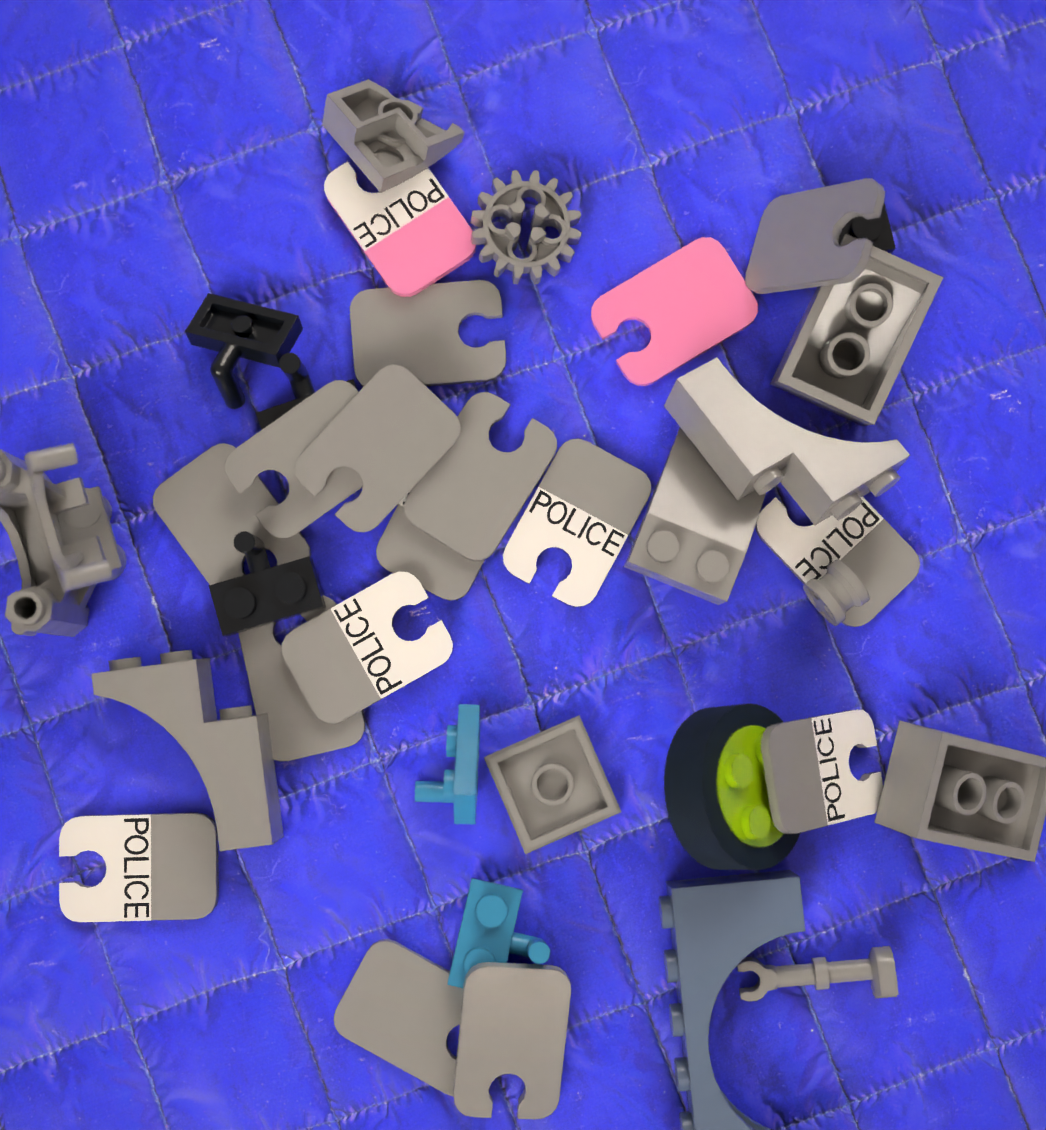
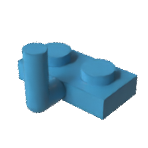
[415,704,480,824]
[447,878,550,988]

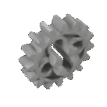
[471,170,582,284]

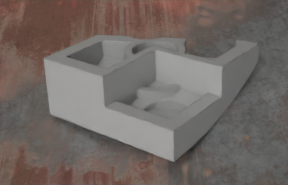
[322,79,465,193]

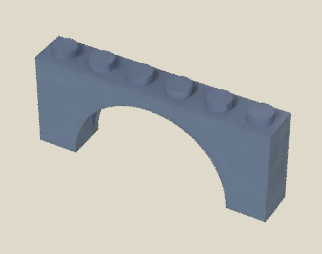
[658,870,805,1130]

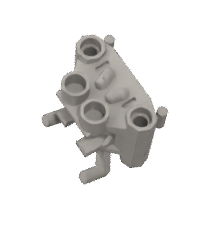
[0,443,126,637]

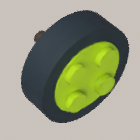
[664,704,800,870]

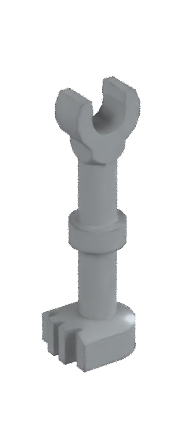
[736,946,899,1002]

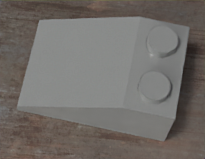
[770,234,944,426]
[624,427,766,605]
[874,720,1046,862]

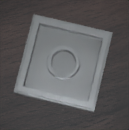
[484,715,621,854]

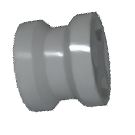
[803,559,870,626]

